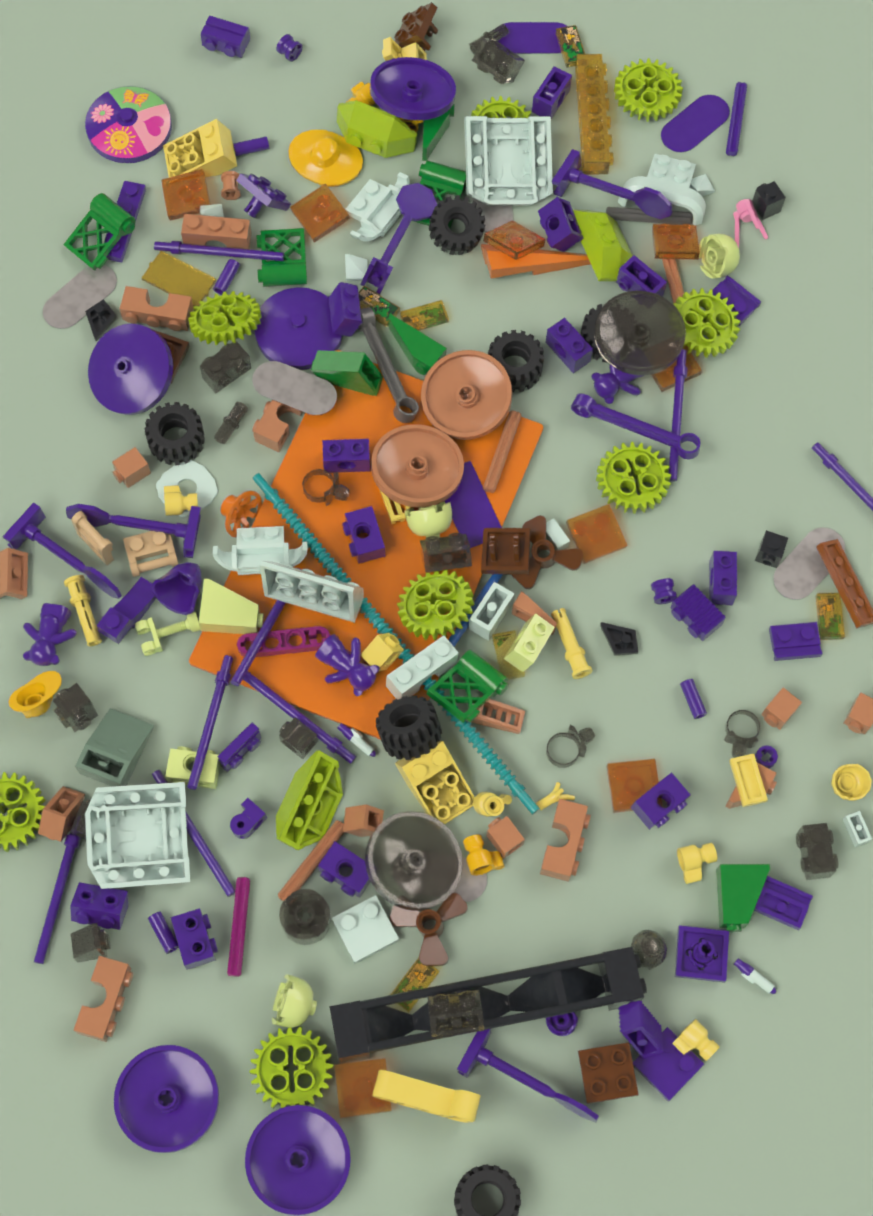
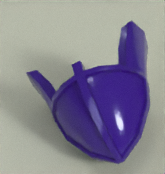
[152,562,202,615]

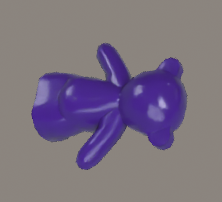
[591,349,652,404]
[23,603,77,666]
[315,634,380,696]

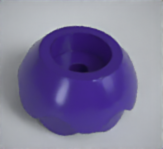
[546,1012,578,1036]

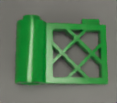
[413,160,466,229]
[63,193,136,271]
[256,228,307,287]
[426,649,509,723]

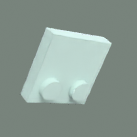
[332,895,399,964]

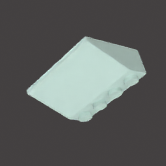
[260,561,364,623]

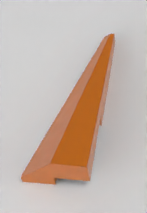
[481,244,591,279]

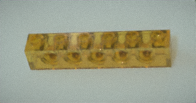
[575,54,614,175]

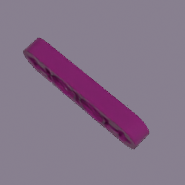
[237,626,330,657]

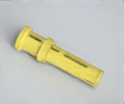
[64,575,102,647]
[551,608,593,679]

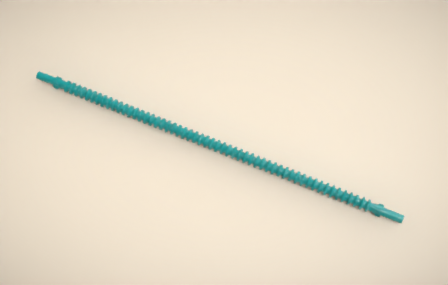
[252,473,540,815]

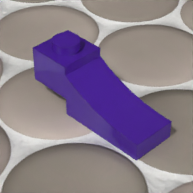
[97,577,156,644]

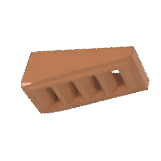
[512,591,557,635]
[472,696,525,734]

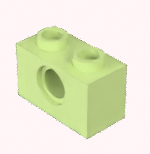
[504,614,555,672]
[165,746,220,789]

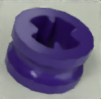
[755,745,778,769]

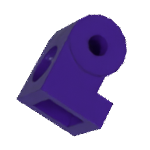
[230,797,267,839]

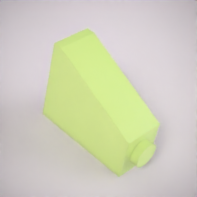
[199,579,264,634]

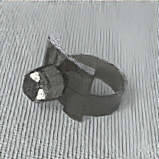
[302,469,350,506]
[724,710,760,758]
[546,724,595,768]

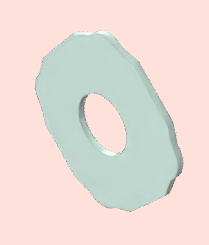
[156,460,218,517]

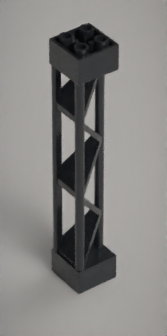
[329,947,647,1065]

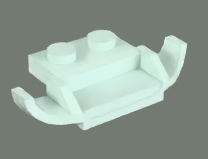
[345,172,409,242]
[213,526,307,575]

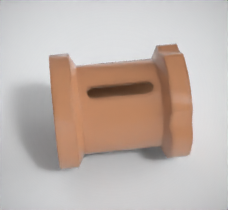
[221,171,241,200]

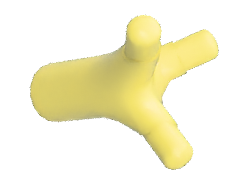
[536,782,575,811]

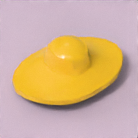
[288,129,363,187]

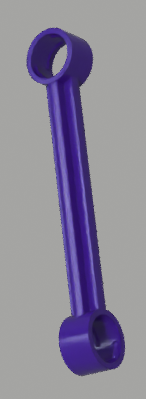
[571,393,701,460]

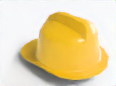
[8,671,62,718]

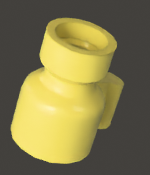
[164,485,198,516]
[473,791,512,817]
[677,842,717,884]
[672,1019,720,1061]

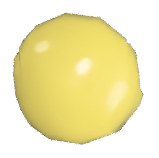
[831,764,872,801]

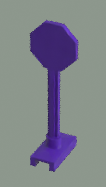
[552,149,672,220]
[360,183,437,295]
[2,502,122,599]
[66,504,201,558]
[457,1029,599,1123]

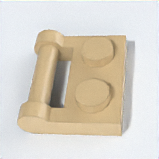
[71,511,114,565]
[123,531,178,577]

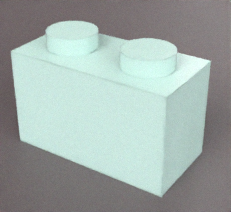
[469,582,514,641]

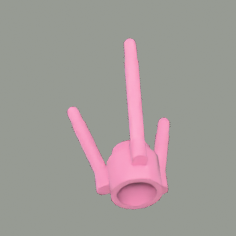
[733,199,768,248]

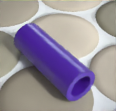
[233,136,270,156]
[213,259,240,295]
[680,679,707,719]
[148,911,179,954]

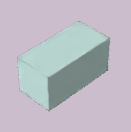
[546,518,570,551]
[842,811,872,847]

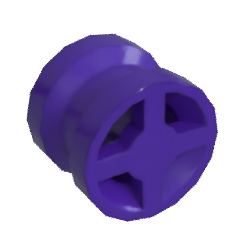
[276,34,303,62]
[651,578,677,605]

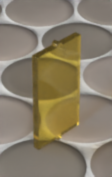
[142,251,216,307]

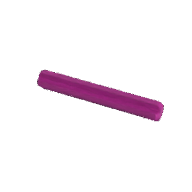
[227,877,250,977]

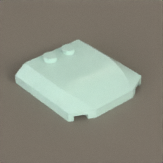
[464,116,553,206]
[85,782,190,889]

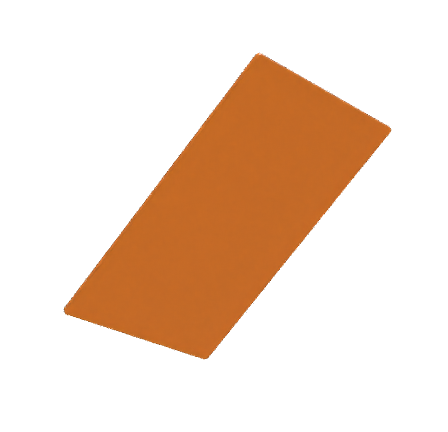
[189,350,543,740]

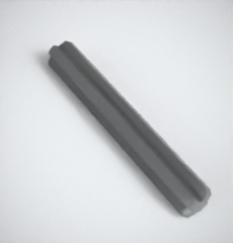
[606,207,692,225]

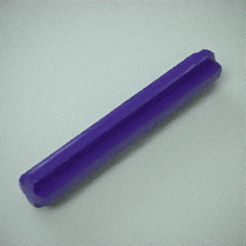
[726,82,747,157]

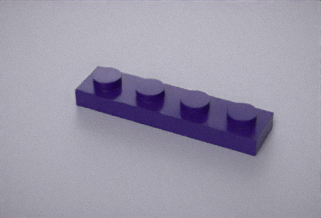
[102,181,146,263]

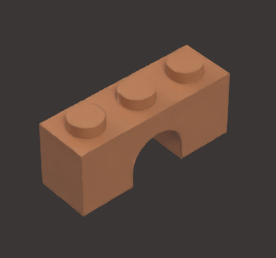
[181,214,252,249]
[120,286,193,331]
[252,400,303,452]
[540,799,591,882]
[74,956,133,1042]

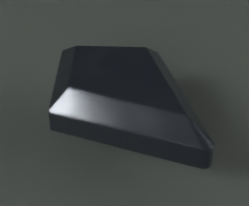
[85,299,117,341]
[600,622,638,656]

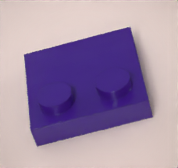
[633,1027,704,1102]

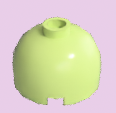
[698,234,740,279]
[405,502,452,540]
[272,974,317,1028]

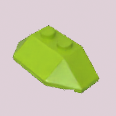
[336,100,417,158]
[573,210,632,281]
[275,750,343,850]

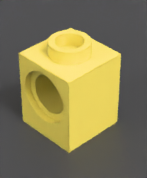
[361,633,404,671]

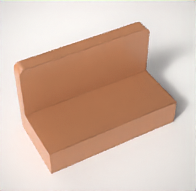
[0,548,28,599]

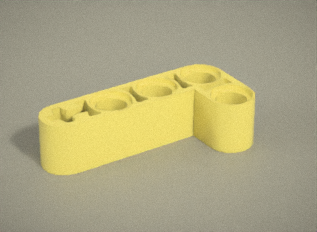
[372,1070,481,1123]

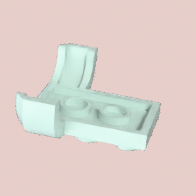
[618,154,706,225]

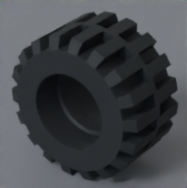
[488,330,544,393]
[144,402,205,466]
[376,695,442,760]
[454,1164,521,1216]

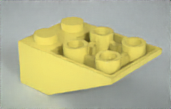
[163,119,237,183]
[395,740,475,829]

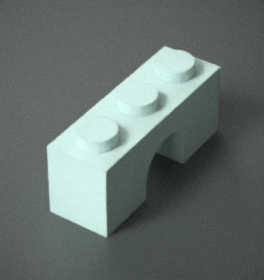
[386,635,459,699]

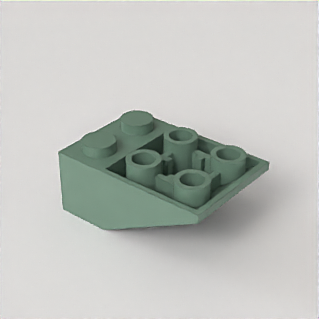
[75,708,154,787]

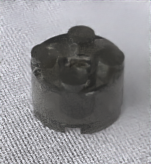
[279,889,331,945]

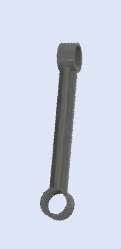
[357,307,419,423]

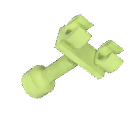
[135,612,201,656]

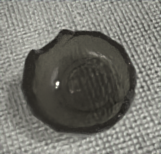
[631,930,667,970]

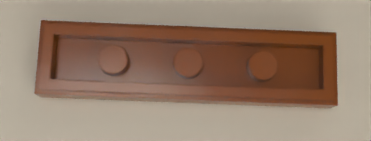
[816,539,873,629]

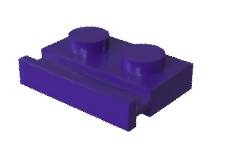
[712,275,761,326]
[769,622,823,661]
[217,722,261,772]
[754,876,813,931]

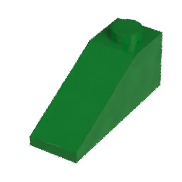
[422,104,455,161]
[389,314,447,375]

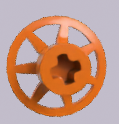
[221,491,262,537]

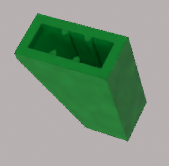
[311,350,383,396]
[716,864,770,932]

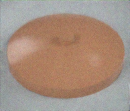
[421,350,513,440]
[371,425,464,507]

